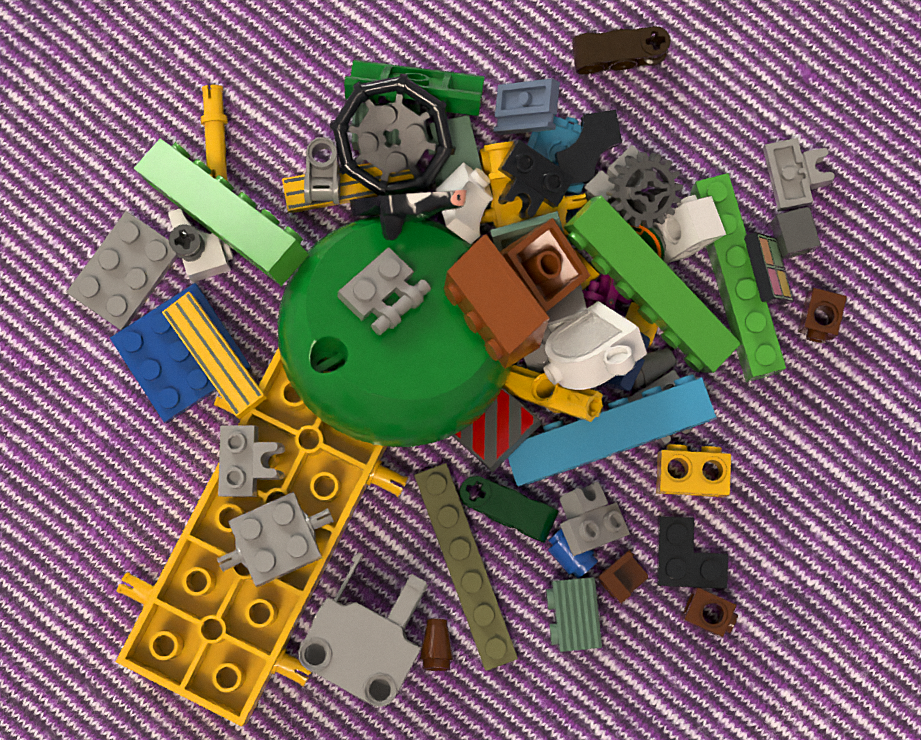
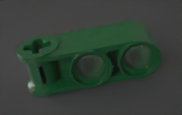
[459,476,559,543]

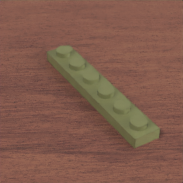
[414,463,518,671]

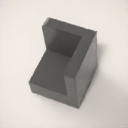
[771,207,821,260]

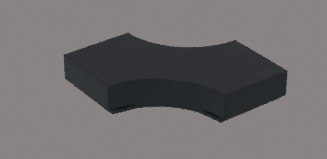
[555,110,622,186]

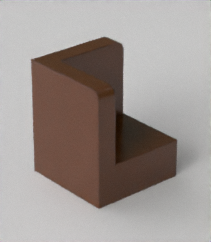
[596,550,648,604]

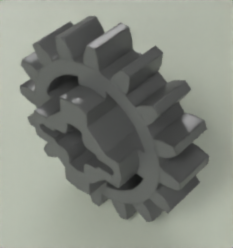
[607,152,683,228]

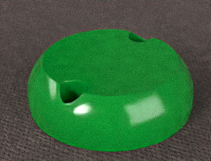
[277,216,513,447]

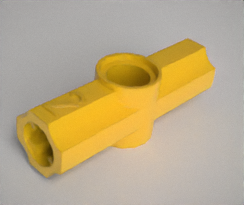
[503,365,603,422]

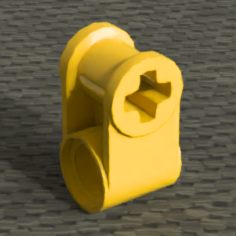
[479,141,514,180]

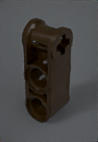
[572,26,671,75]

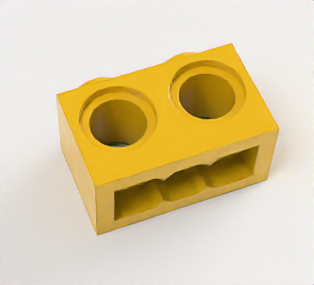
[656,444,731,497]

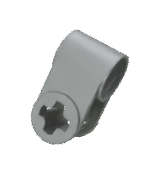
[304,137,340,204]

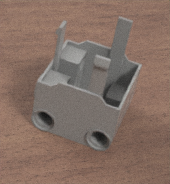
[299,553,428,707]

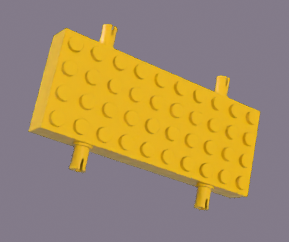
[116,348,409,726]

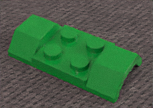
[344,60,485,116]

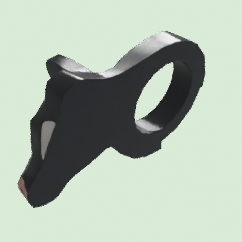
[350,190,466,241]

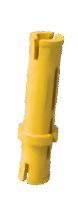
[201,85,228,180]

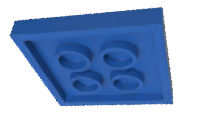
[110,282,252,424]

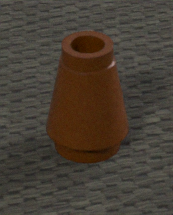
[419,619,454,671]

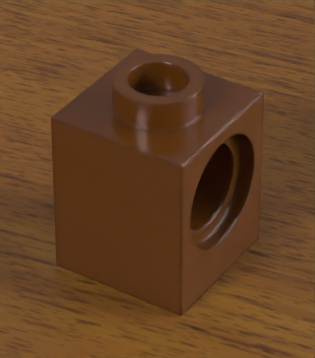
[798,288,847,343]
[680,587,738,637]

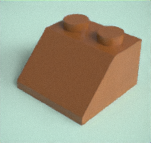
[500,218,591,312]

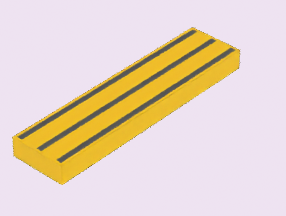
[282,163,414,213]
[162,292,267,419]

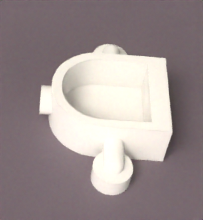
[543,301,647,390]

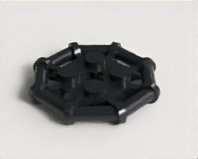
[330,74,456,196]

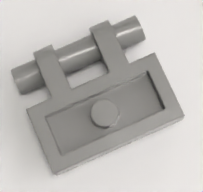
[337,247,431,335]

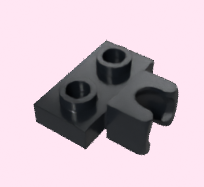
[498,139,574,220]

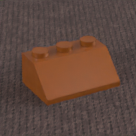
[444,235,550,369]

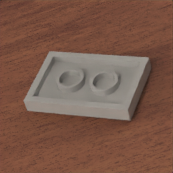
[66,211,178,330]

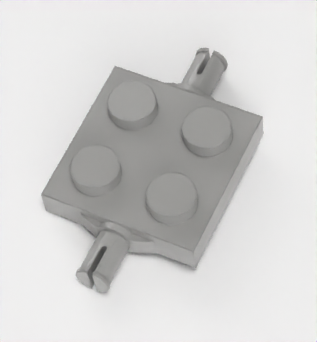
[217,492,334,588]

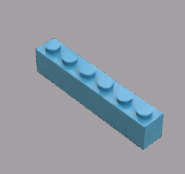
[508,374,717,487]

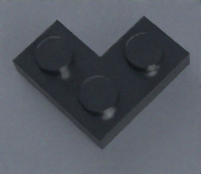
[657,516,728,589]

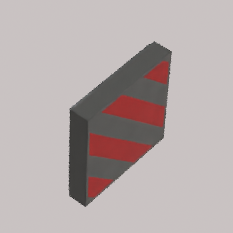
[452,388,541,473]

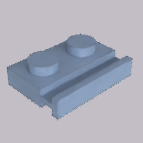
[493,78,560,135]

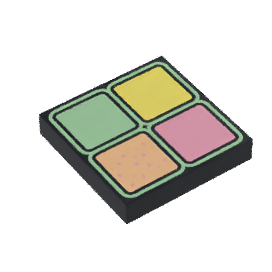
[744,232,794,305]

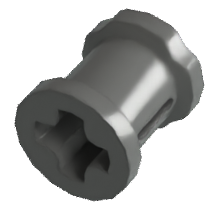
[169,224,205,262]

